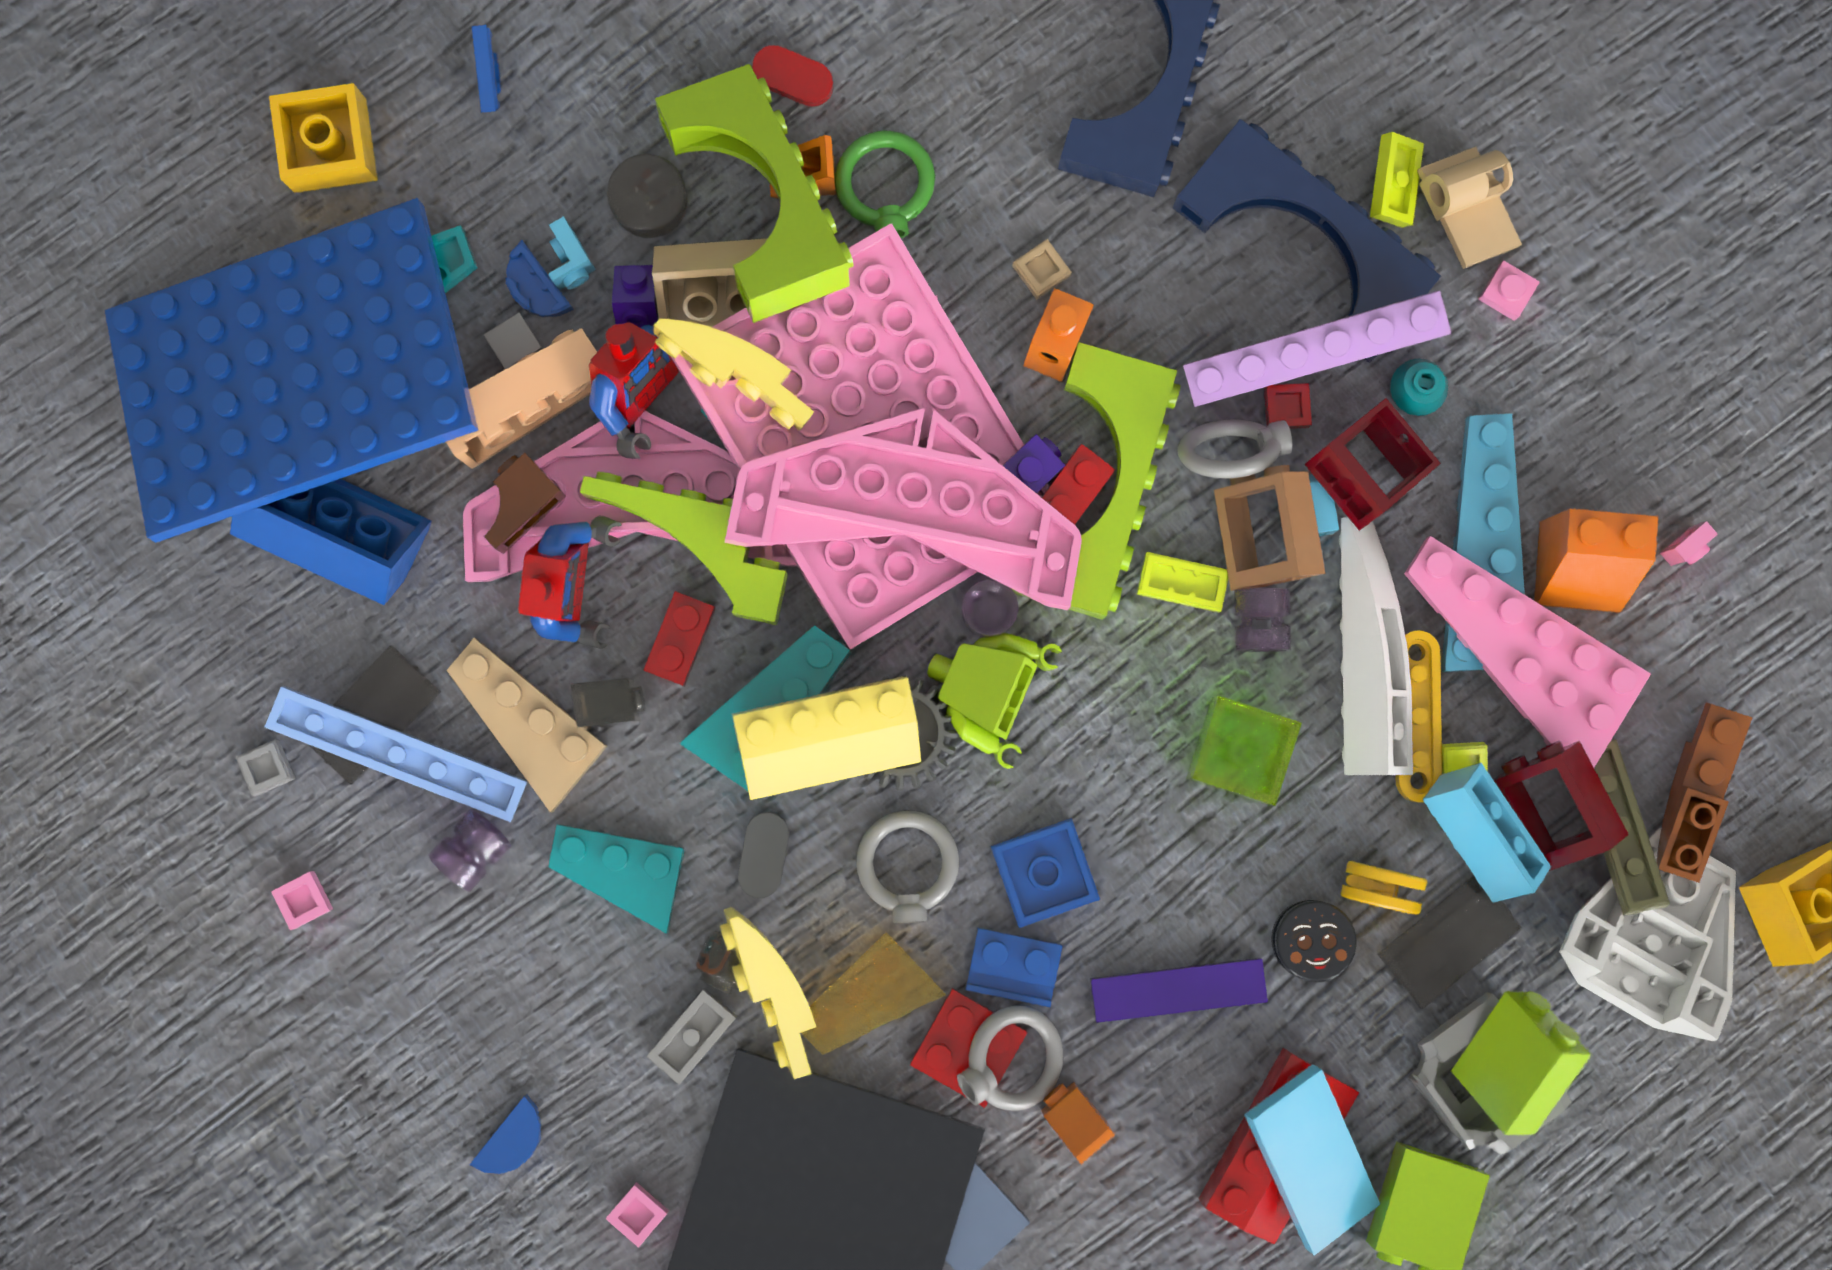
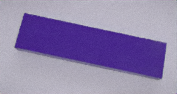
[1090,958,1268,1023]

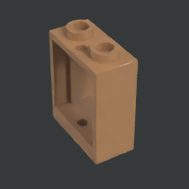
[1214,465,1325,591]

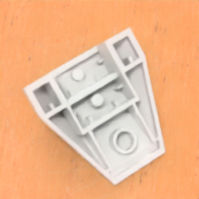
[1559,828,1736,1041]

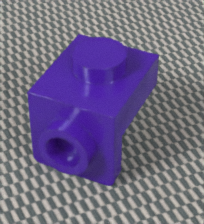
[612,265,659,328]
[1002,434,1066,493]

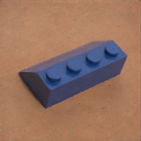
[230,479,432,605]

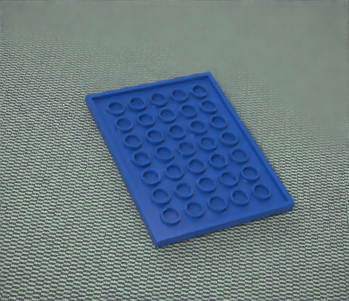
[105,198,479,543]

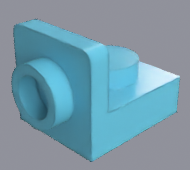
[548,216,596,290]

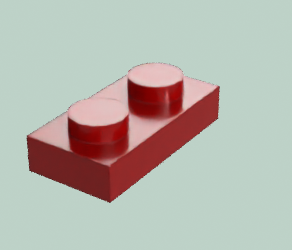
[1041,444,1116,525]
[643,591,716,687]

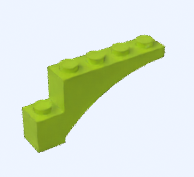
[580,472,788,625]

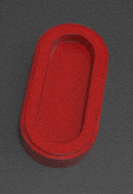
[752,45,833,107]

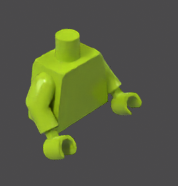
[927,633,1062,769]

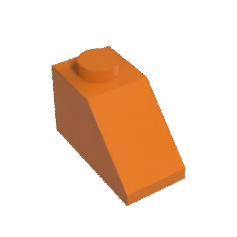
[1041,1082,1115,1164]

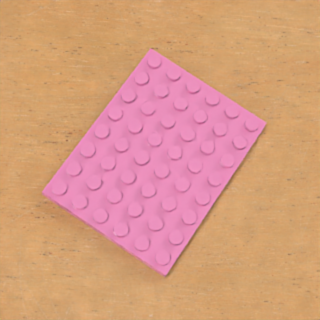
[671,223,1049,650]

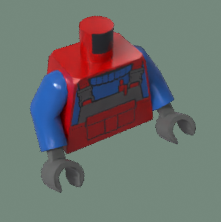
[589,322,679,459]
[518,515,621,649]

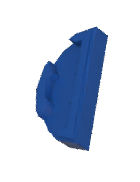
[471,25,501,113]
[506,240,574,317]
[469,1094,541,1174]

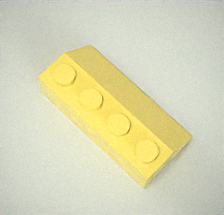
[732,677,921,800]

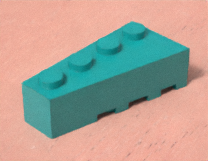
[679,625,851,791]

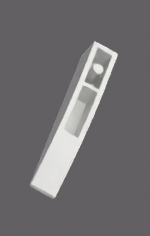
[1339,517,1413,775]

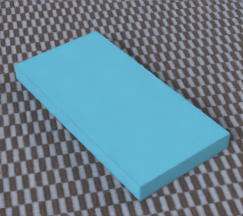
[1244,1064,1381,1255]

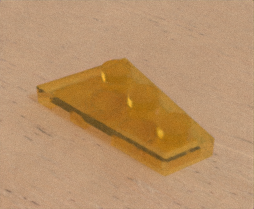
[801,931,946,1055]

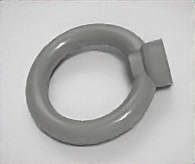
[1177,419,1292,478]
[856,810,959,923]
[957,1006,1063,1111]

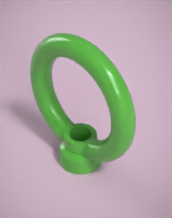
[835,131,935,238]

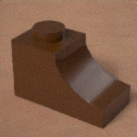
[484,453,566,554]

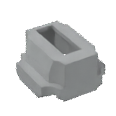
[1409,992,1572,1155]

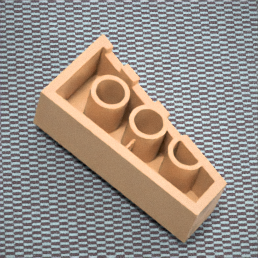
[446,328,597,469]

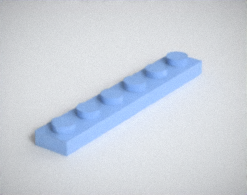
[265,686,528,822]

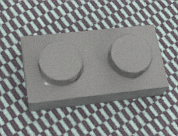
[646,988,737,1085]

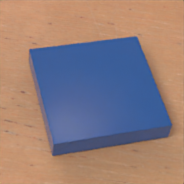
[990,818,1100,928]

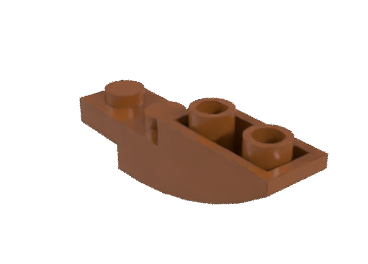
[1656,702,1753,883]

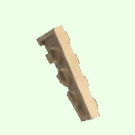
[447,638,607,812]

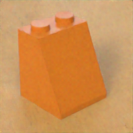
[1534,508,1658,613]

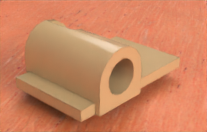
[1417,147,1522,269]

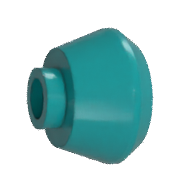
[1390,358,1448,416]

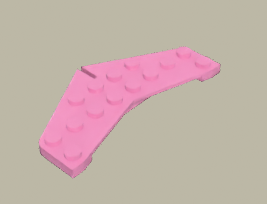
[725,408,1082,610]
[463,411,797,582]

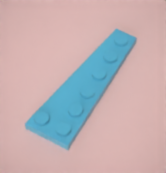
[1441,414,1525,672]

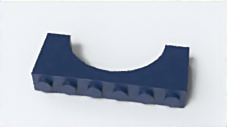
[1058,0,1220,197]
[1172,119,1441,363]

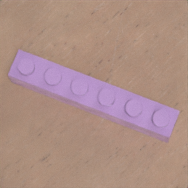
[1183,291,1451,407]

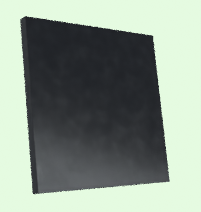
[667,1048,985,1270]

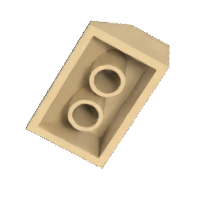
[652,238,768,327]

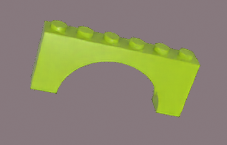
[655,64,854,323]
[1005,342,1181,620]

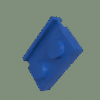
[965,927,1063,1007]

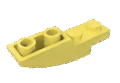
[654,319,814,431]
[720,907,816,1079]

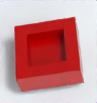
[1264,383,1312,429]

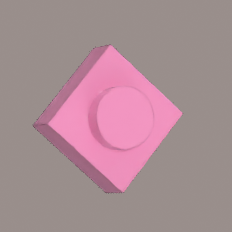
[1478,260,1540,321]
[1660,521,1718,566]
[271,871,333,930]
[606,1182,669,1248]

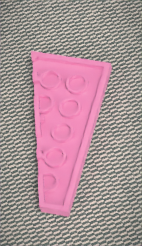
[1404,536,1651,767]

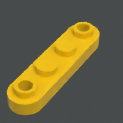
[1395,630,1442,802]

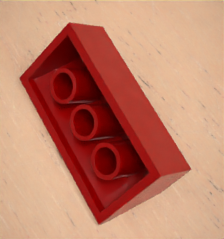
[1198,1048,1359,1244]

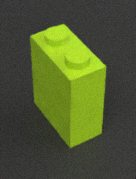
[1451,991,1592,1135]
[1366,1141,1490,1270]

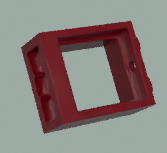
[1304,398,1441,531]
[1493,741,1629,871]

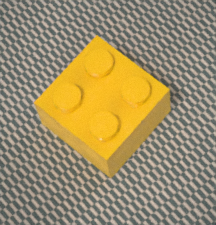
[269,83,378,193]

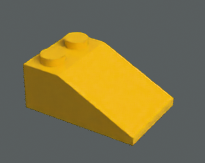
[1738,841,1832,967]

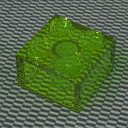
[1186,696,1302,806]

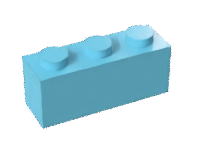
[1423,763,1551,903]

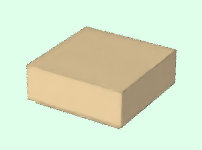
[1012,239,1072,300]

